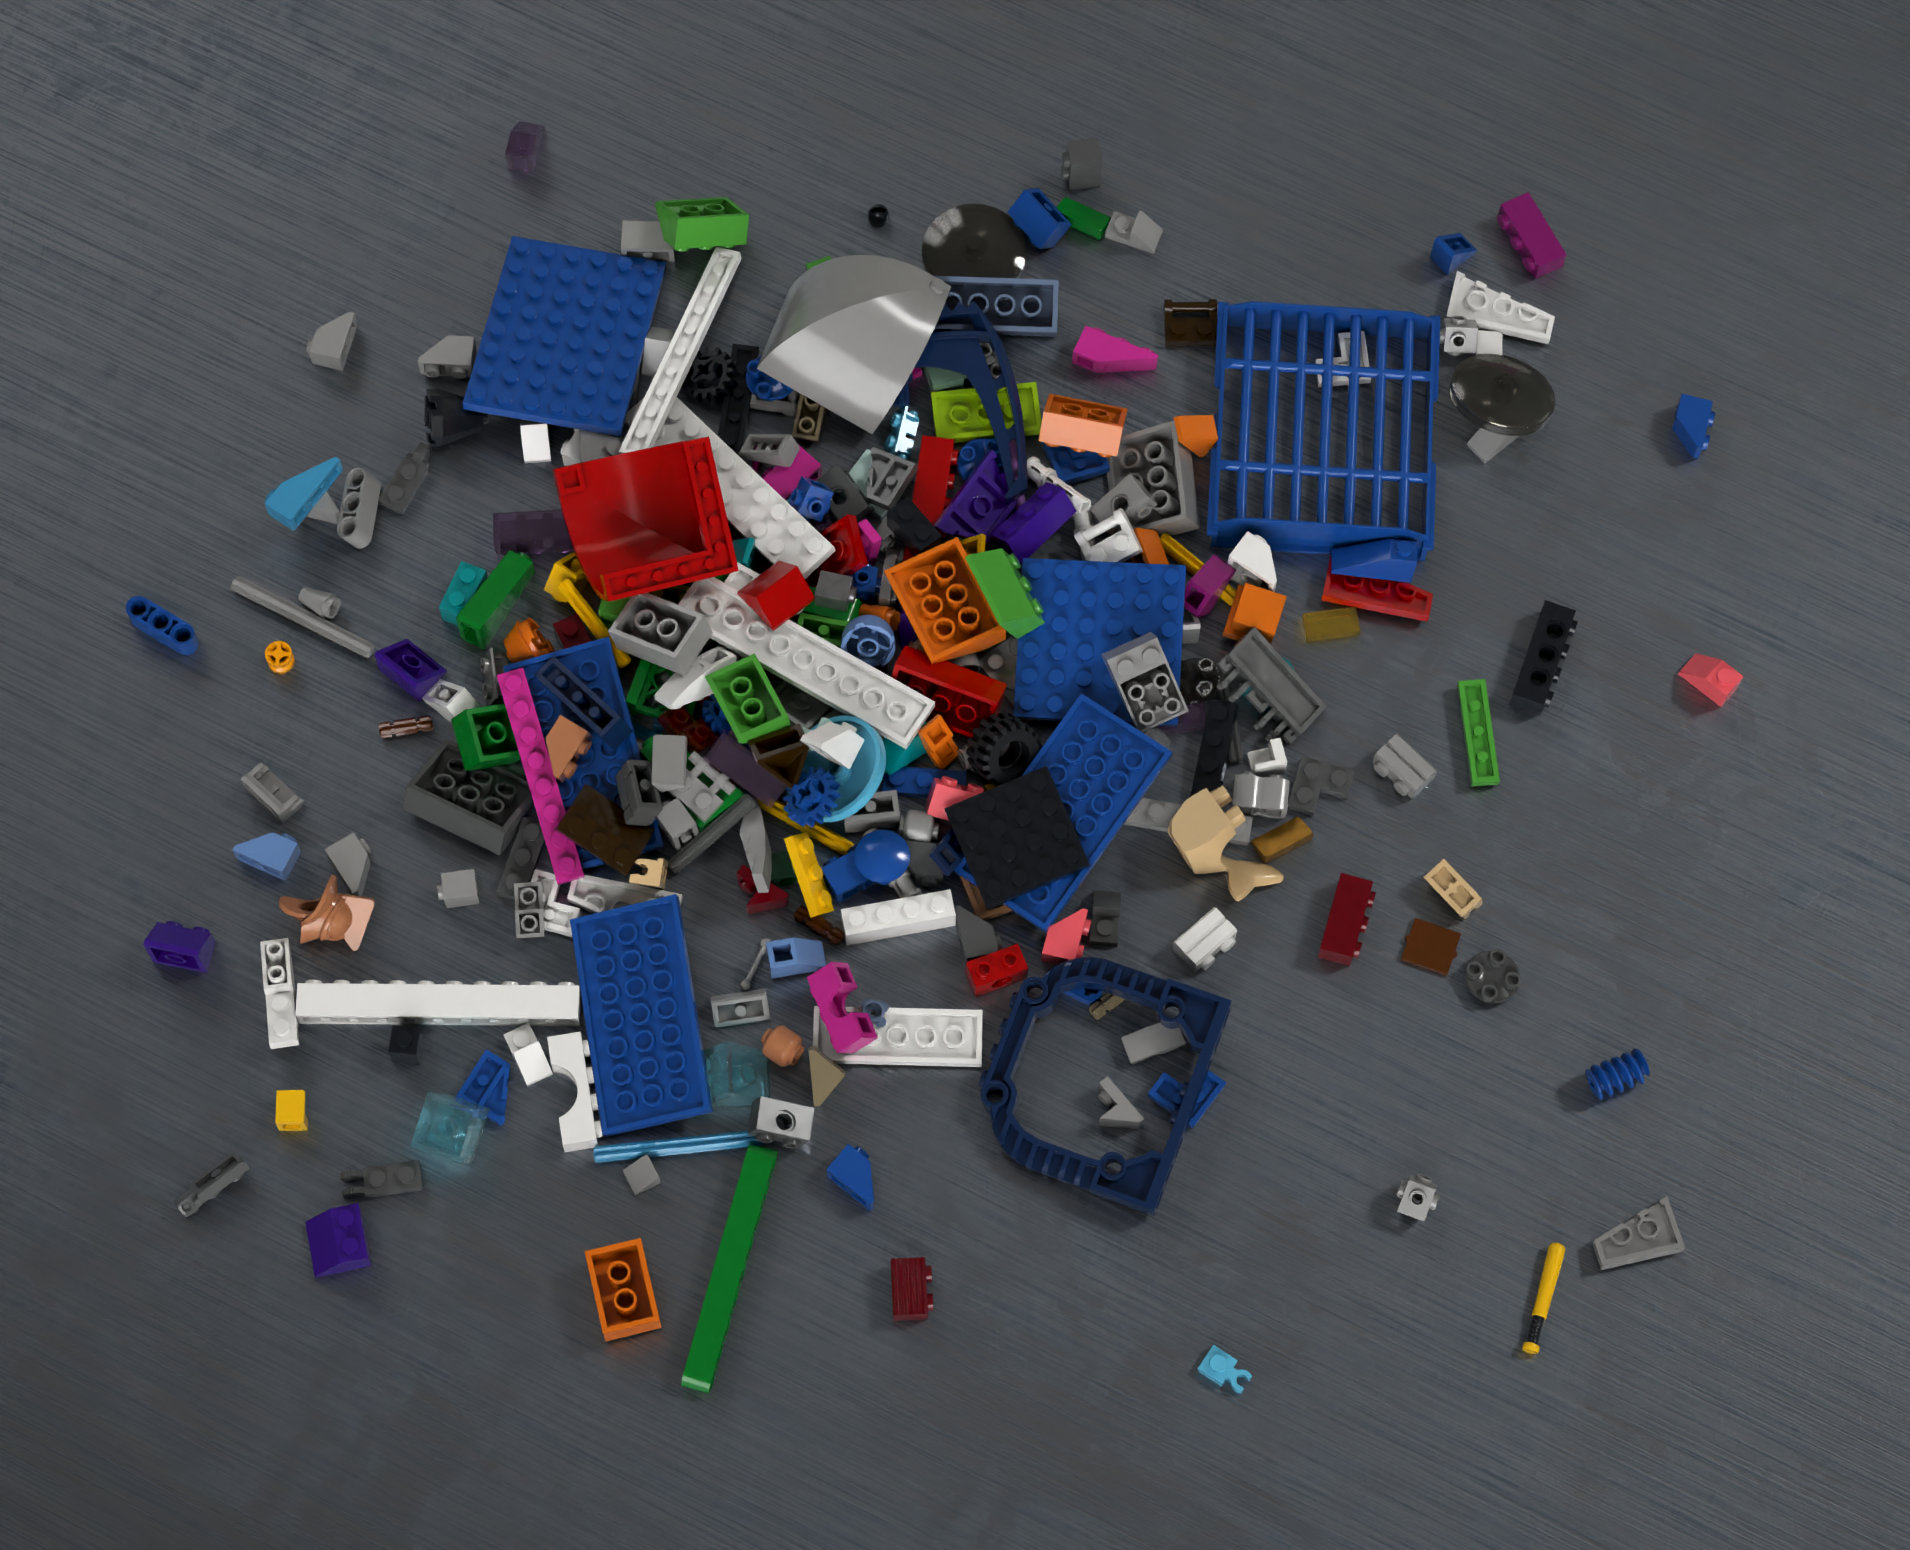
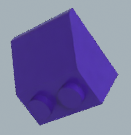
[143,921,216,973]
[305,1203,372,1278]

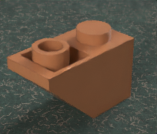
[545,715,592,783]

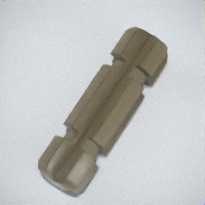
[1088,993,1126,1020]

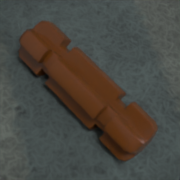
[378,715,433,738]
[794,905,844,945]

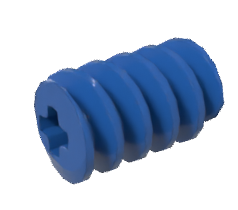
[1585,1048,1650,1101]

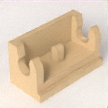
[629,858,668,890]
[1423,859,1483,919]

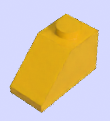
[544,551,588,603]

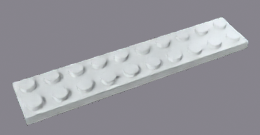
[625,397,836,579]
[678,577,935,749]

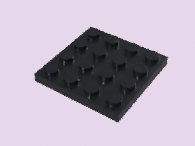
[944,766,1090,910]

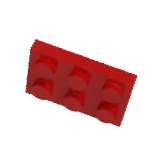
[805,514,868,588]

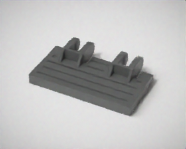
[1216,627,1327,744]

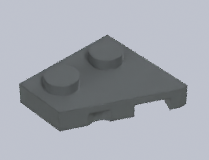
[866,447,918,511]

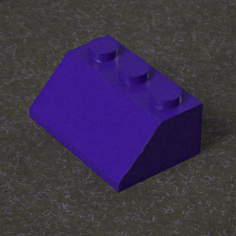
[987,482,1076,563]

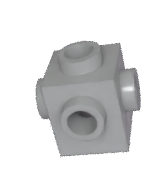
[1440,315,1478,356]
[1396,1174,1440,1221]

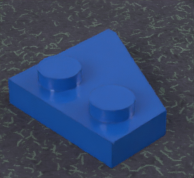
[455,1049,510,1127]

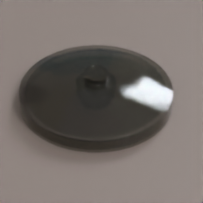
[922,204,1026,278]
[1449,354,1555,436]

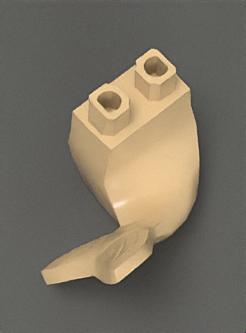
[1167,786,1284,901]

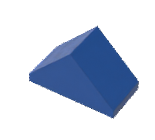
[1430,233,1478,275]

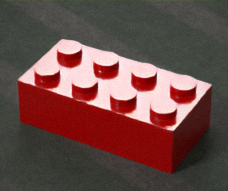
[891,645,1007,737]

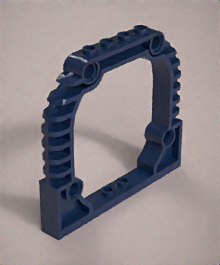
[979,957,1232,1216]

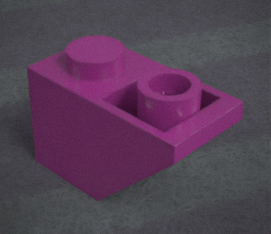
[1184,555,1236,617]

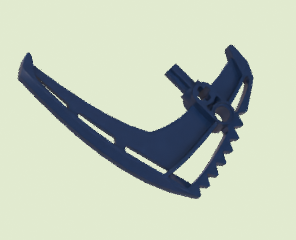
[894,301,1027,503]

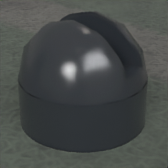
[868,204,889,227]

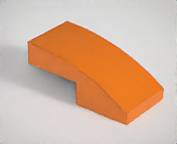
[918,714,959,769]

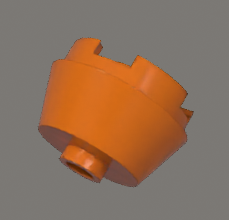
[503,617,555,664]

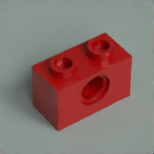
[965,943,1028,998]

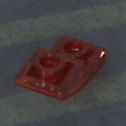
[657,706,719,753]

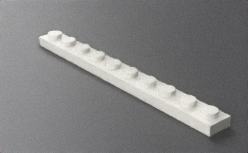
[619,247,742,454]

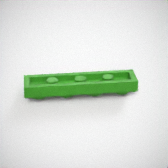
[1457,679,1500,787]

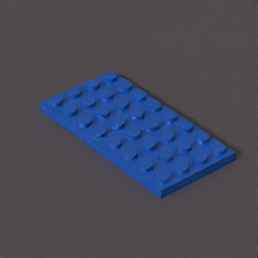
[503,637,665,870]
[955,693,1173,933]
[570,894,713,1137]

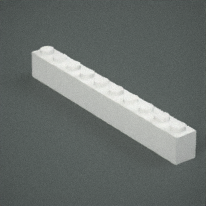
[295,980,581,1026]

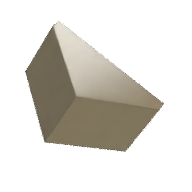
[809,1047,846,1107]

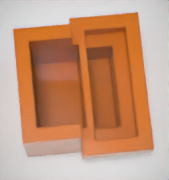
[1222,583,1287,644]

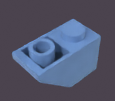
[766,937,826,979]

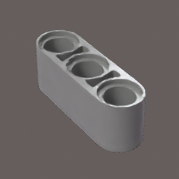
[337,467,381,549]

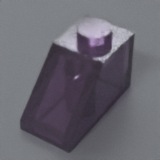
[505,121,545,173]

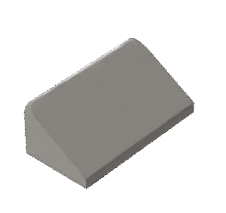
[651,735,687,792]
[710,988,770,1028]

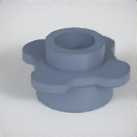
[861,999,889,1028]

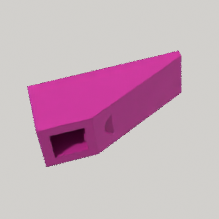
[1072,326,1159,373]

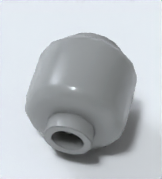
[898,810,939,843]

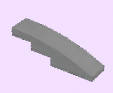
[739,793,772,893]

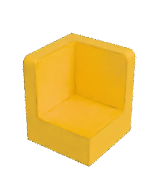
[275,1090,308,1131]

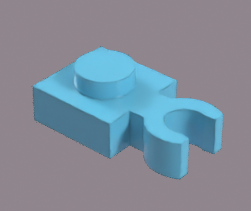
[1197,1345,1252,1394]

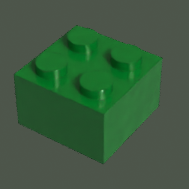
[451,704,521,772]

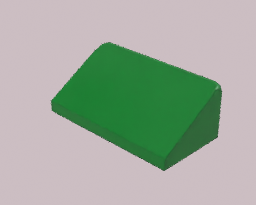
[1056,197,1111,240]

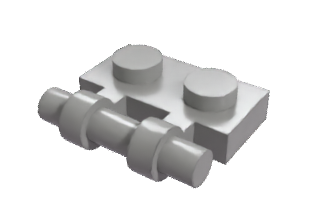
[668,751,736,823]

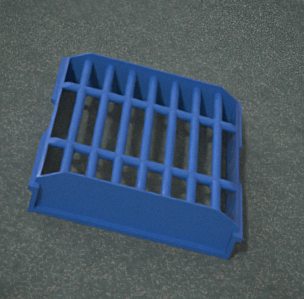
[1207,301,1440,561]

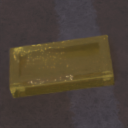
[1302,607,1361,642]

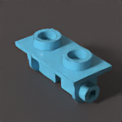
[884,406,919,460]

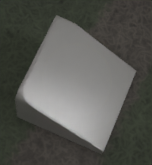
[622,1154,661,1196]

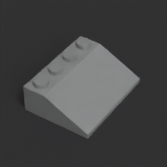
[1106,420,1200,536]

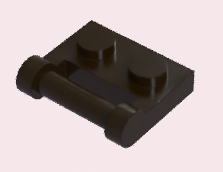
[1164,299,1217,346]

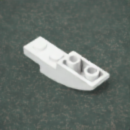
[655,646,744,710]
[260,938,299,1049]

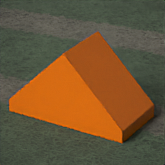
[1174,415,1218,458]

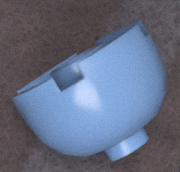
[841,614,896,667]

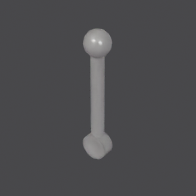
[740,938,771,990]

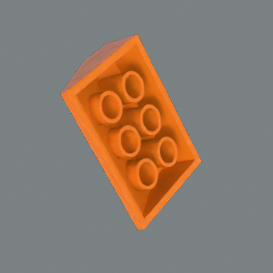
[884,537,1006,664]

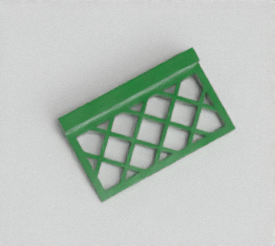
[626,640,719,728]

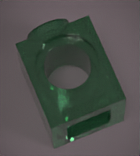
[770,850,799,888]

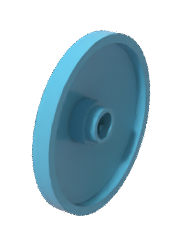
[786,715,886,822]

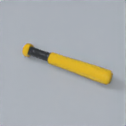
[1522,1242,1566,1354]

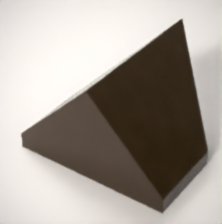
[747,723,809,790]

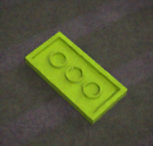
[931,382,1042,443]

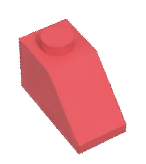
[1678,653,1744,707]

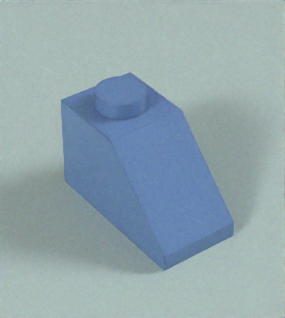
[233,832,301,881]

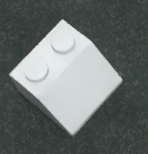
[1228,531,1277,592]

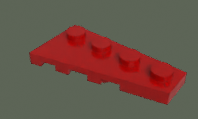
[1321,554,1433,622]

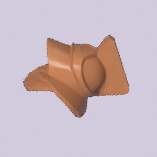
[278,874,375,951]

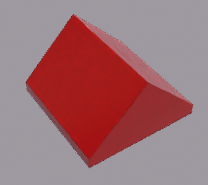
[738,561,815,631]

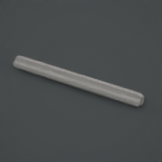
[231,576,375,658]

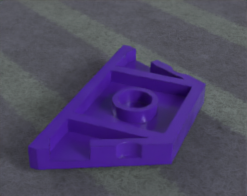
[933,450,1017,544]

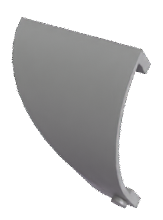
[757,255,951,434]

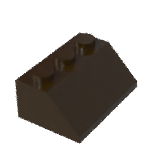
[554,784,655,876]

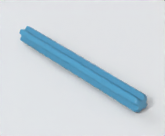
[593,1130,763,1163]

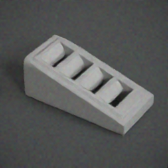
[738,434,800,467]

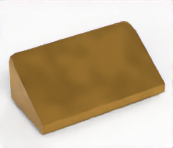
[1251,816,1313,864]

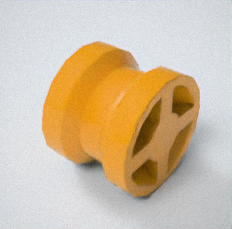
[265,641,295,674]

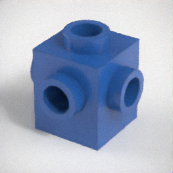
[790,476,834,522]
[851,564,882,605]

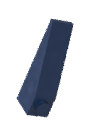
[534,656,633,751]

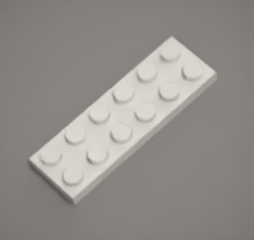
[813,1006,983,1067]

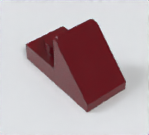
[736,865,789,914]

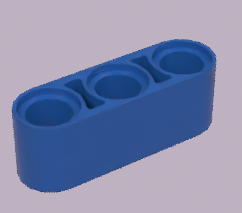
[126,596,199,655]

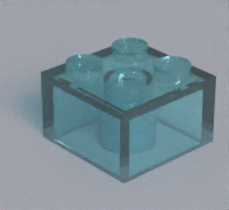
[411,1091,490,1165]

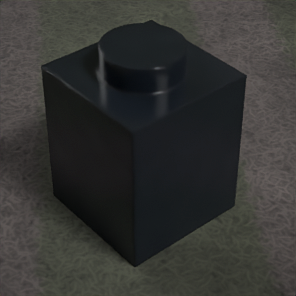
[388,1025,424,1065]

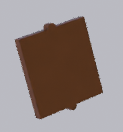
[1401,918,1461,976]

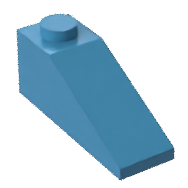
[264,456,343,531]

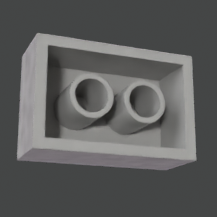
[608,593,713,676]

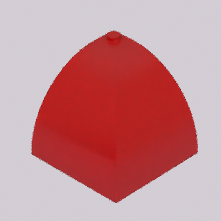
[552,436,739,602]

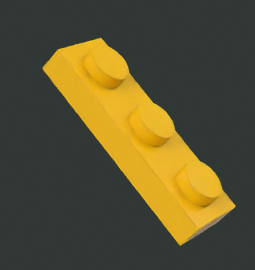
[784,832,834,918]

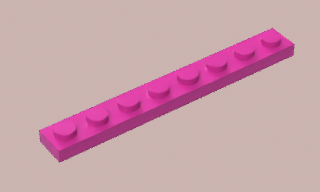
[497,668,584,885]

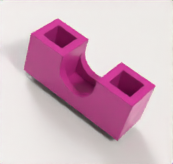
[807,962,878,1054]

